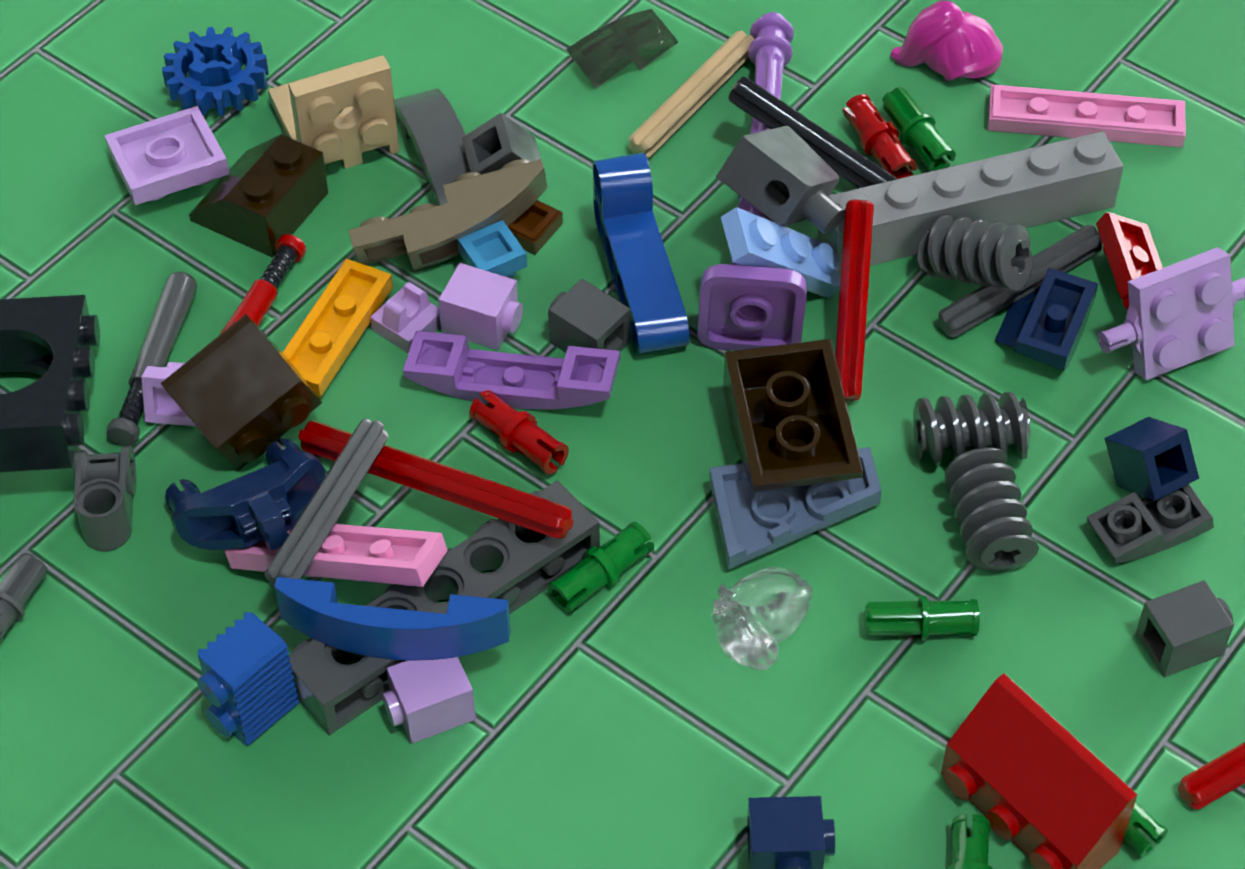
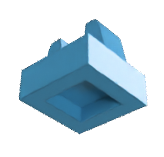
[457,220,527,278]

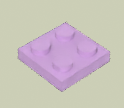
[104,106,230,205]

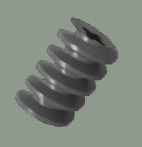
[917,214,1033,291]
[913,392,1030,465]
[944,448,1039,572]

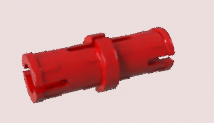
[842,94,917,179]
[469,390,569,474]

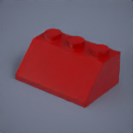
[941,673,1138,869]

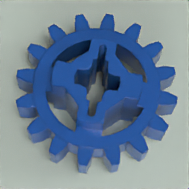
[162,27,269,116]

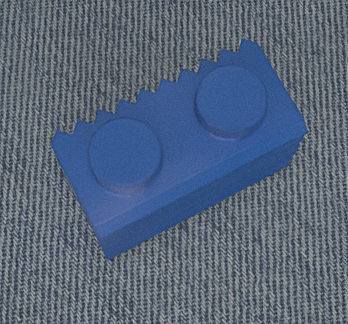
[197,612,300,746]

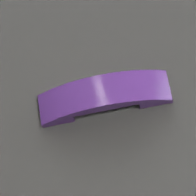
[403,331,621,409]

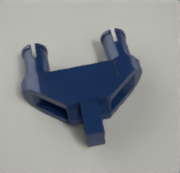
[164,438,326,551]

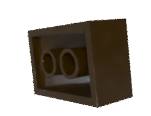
[723,339,863,492]

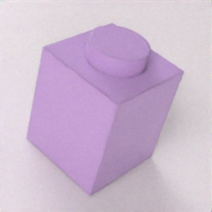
[438,263,523,350]
[382,657,476,744]

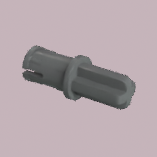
[0,553,47,641]

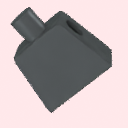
[716,125,845,234]

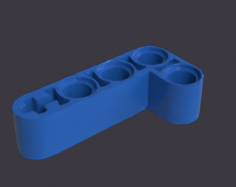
[593,152,690,355]

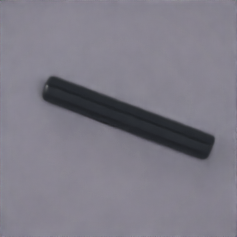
[728,77,898,188]

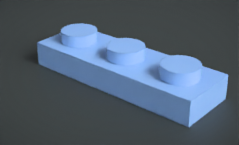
[721,207,840,298]

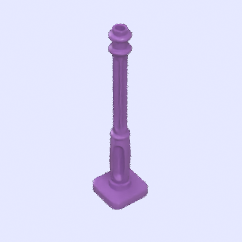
[697,12,807,351]

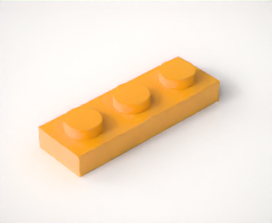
[282,258,393,398]

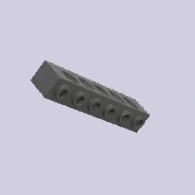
[289,480,600,736]

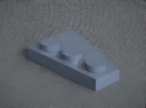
[709,447,882,569]

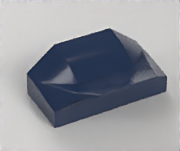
[994,268,1098,371]

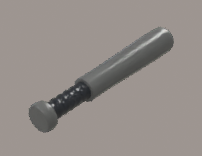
[107,272,197,446]

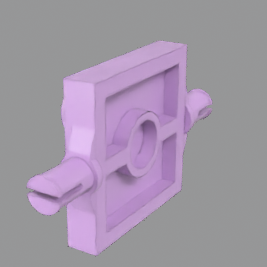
[1098,247,1245,380]

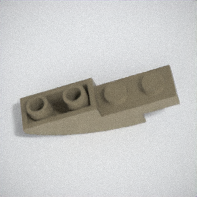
[349,159,548,272]

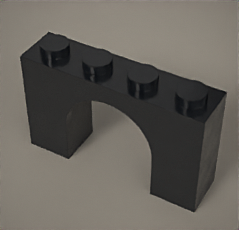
[0,295,100,472]

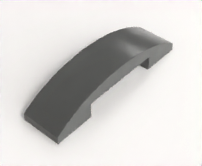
[394,88,471,206]

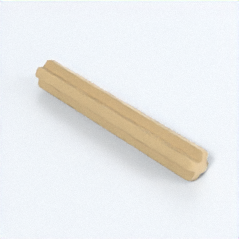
[629,30,754,159]

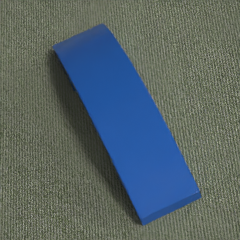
[274,577,511,661]

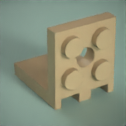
[268,55,400,169]

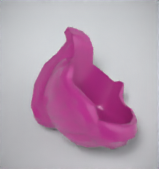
[890,0,1003,82]

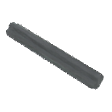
[937,225,1102,338]
[265,419,388,590]

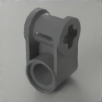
[73,446,137,551]

